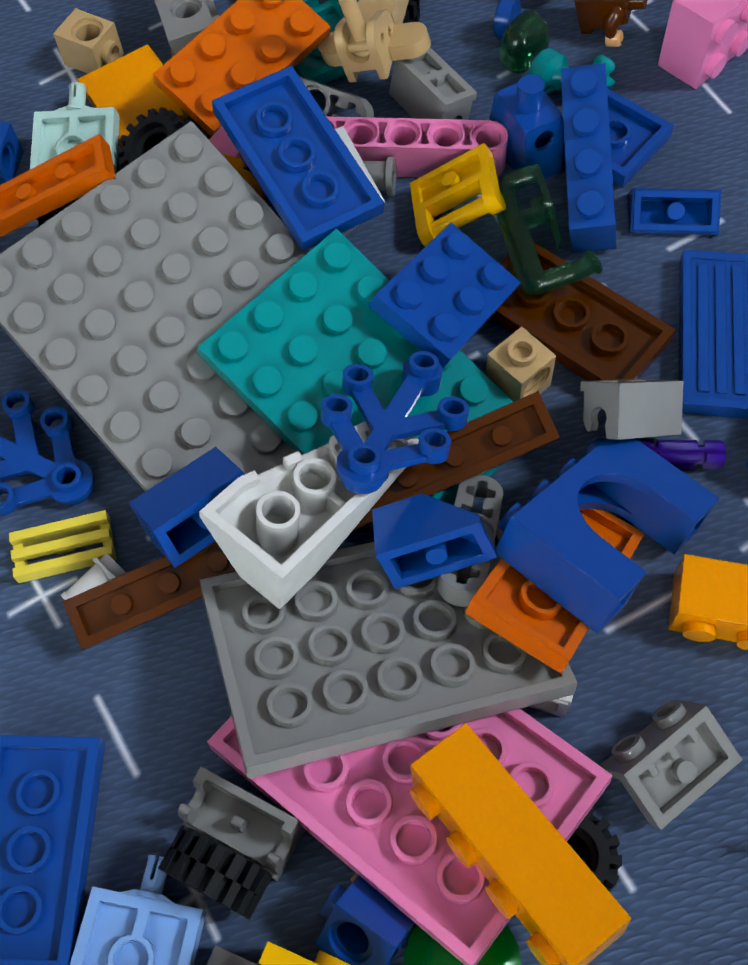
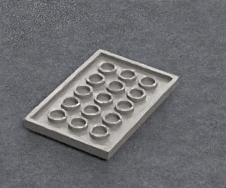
[200,520,578,779]

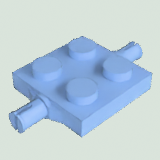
[70,855,207,965]

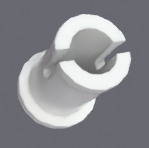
[61,553,126,600]

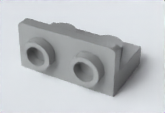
[601,700,743,830]

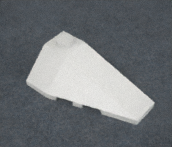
[199,422,419,609]

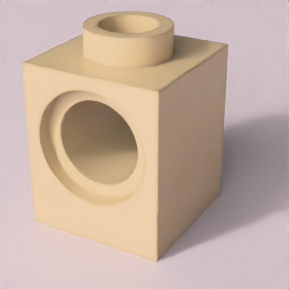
[53,8,124,74]
[486,326,556,402]

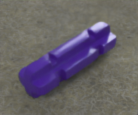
[637,439,726,469]

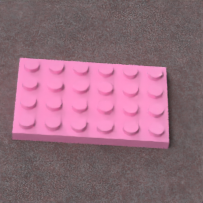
[207,709,613,965]

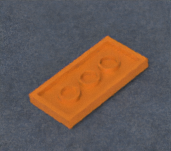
[153,0,331,137]
[465,509,645,674]

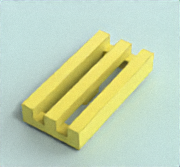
[9,510,116,584]

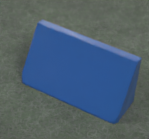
[628,188,722,235]

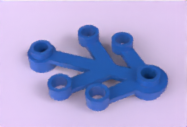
[320,351,469,494]
[0,389,95,516]

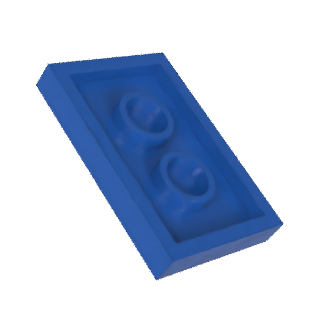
[369,223,521,369]

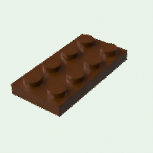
[490,237,676,381]

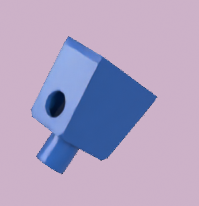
[489,74,564,188]

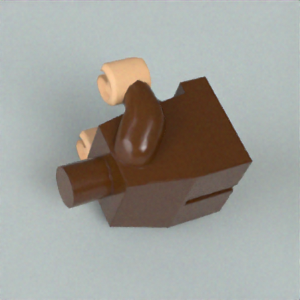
[575,0,647,47]

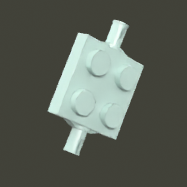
[30,82,120,173]

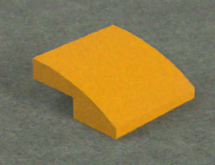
[77,44,188,147]

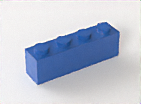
[561,63,617,253]

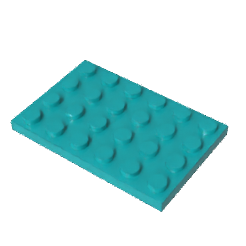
[197,228,513,531]

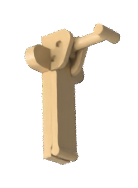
[318,0,431,83]

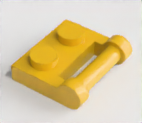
[410,143,506,247]

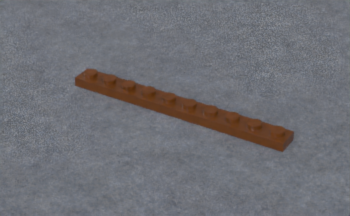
[62,391,560,650]

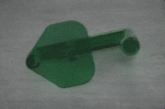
[496,163,603,295]

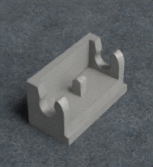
[389,48,478,120]
[580,379,684,440]
[178,767,305,882]

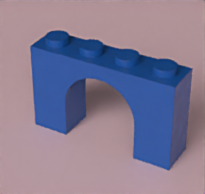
[495,437,719,634]

